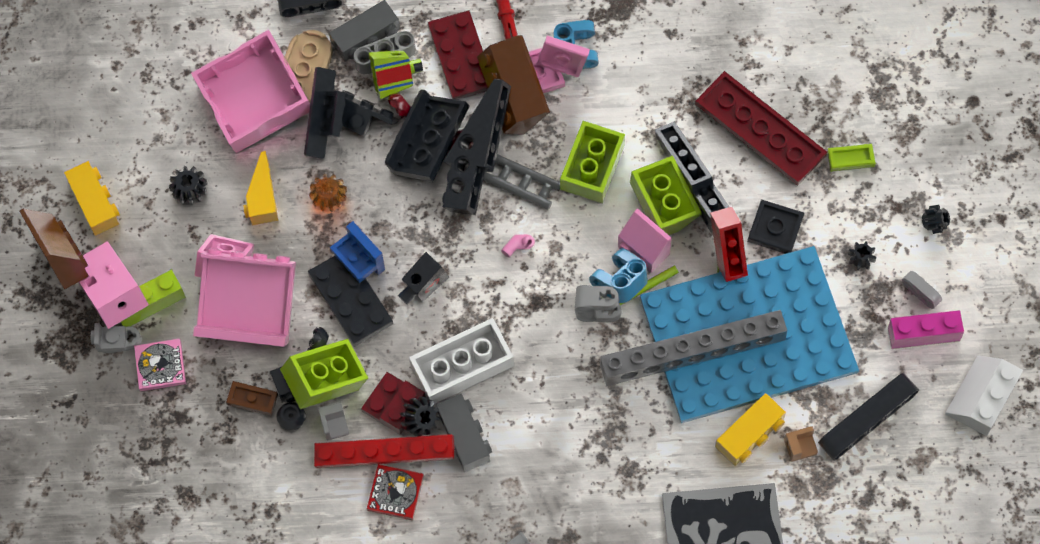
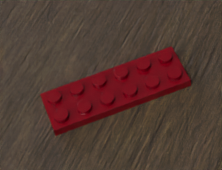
[695,71,827,186]

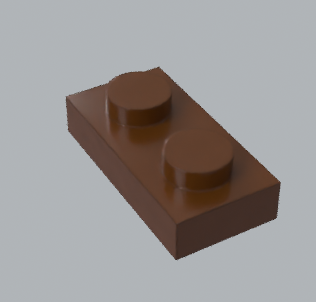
[226,381,278,416]

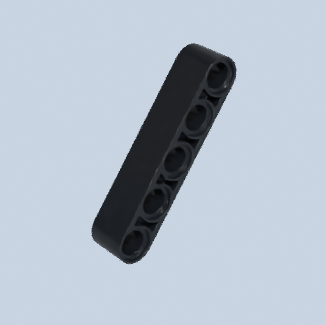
[818,373,919,461]

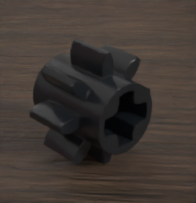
[922,204,950,234]
[848,241,877,271]

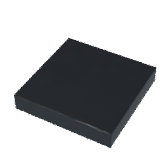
[747,199,805,254]

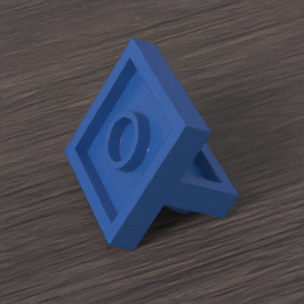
[330,221,385,283]

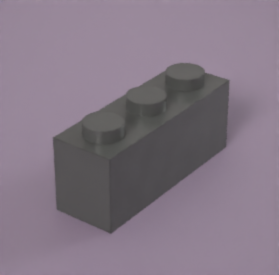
[329,0,400,62]
[436,393,492,473]

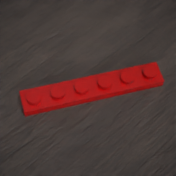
[314,434,454,468]

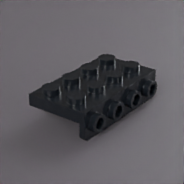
[385,89,470,182]

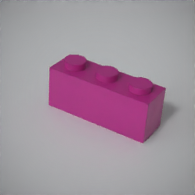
[888,310,964,349]

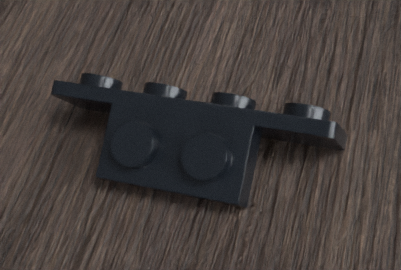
[304,67,345,159]
[334,85,399,136]

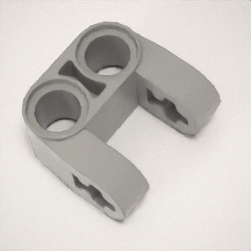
[575,285,622,322]

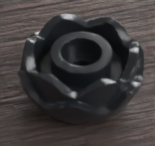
[307,327,329,351]
[276,402,306,430]

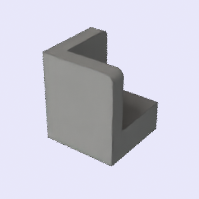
[318,402,349,441]

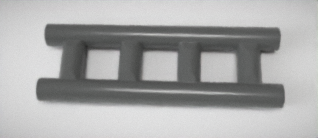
[483,154,560,210]

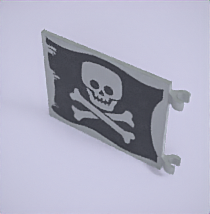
[662,483,783,544]

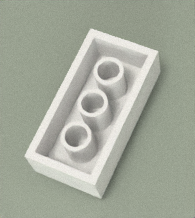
[409,318,514,404]

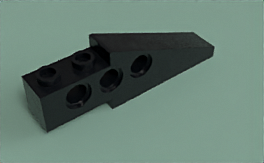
[442,79,511,215]
[655,121,729,235]

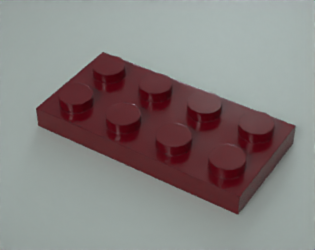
[427,10,488,100]

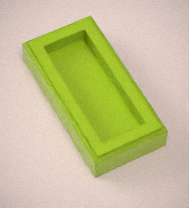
[827,144,876,172]

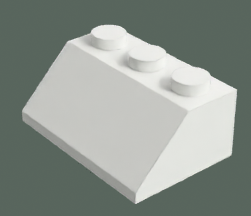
[945,355,1023,436]

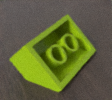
[629,156,701,235]

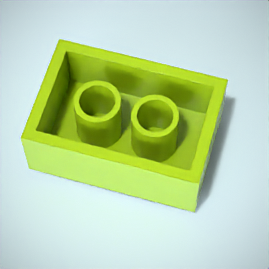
[560,121,625,204]
[280,339,368,409]

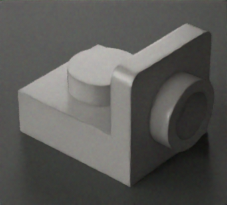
[91,323,126,352]

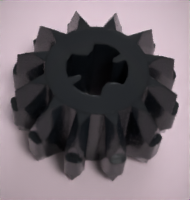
[169,165,208,204]
[400,396,440,436]

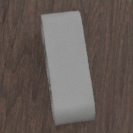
[354,31,416,74]

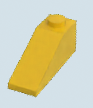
[243,151,279,225]

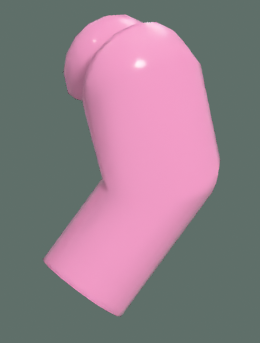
[501,234,535,257]

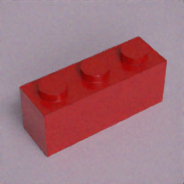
[710,207,748,282]

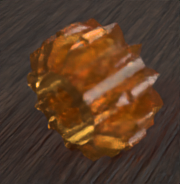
[309,173,347,212]

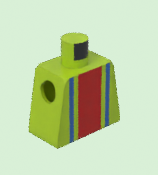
[368,51,423,99]

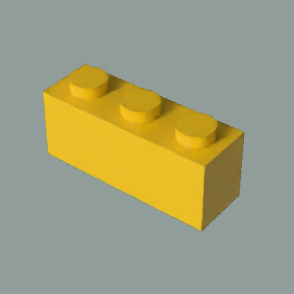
[64,161,120,236]
[715,393,786,466]

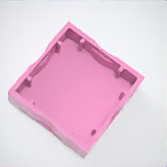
[191,30,310,154]

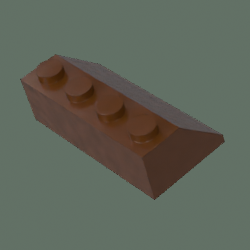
[477,35,550,135]
[19,208,89,290]

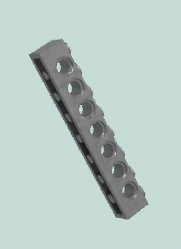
[600,310,787,387]

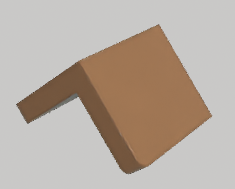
[784,426,818,462]

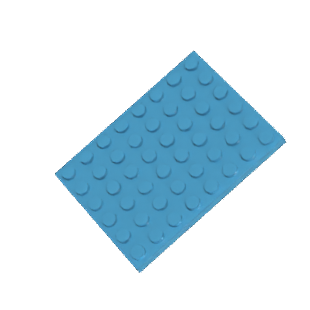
[640,246,859,424]

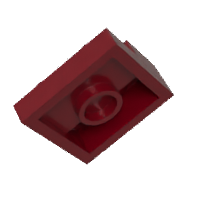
[361,372,426,435]

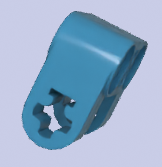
[554,20,599,69]
[589,248,648,303]

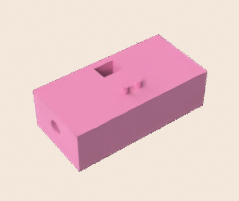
[78,241,149,329]

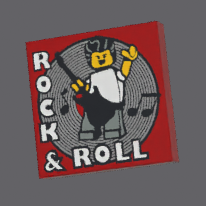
[367,464,424,520]

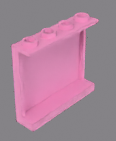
[193,248,296,347]

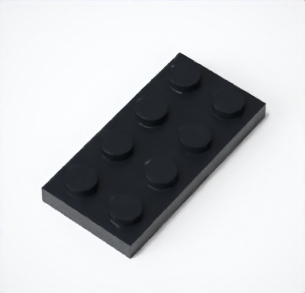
[308,256,394,347]

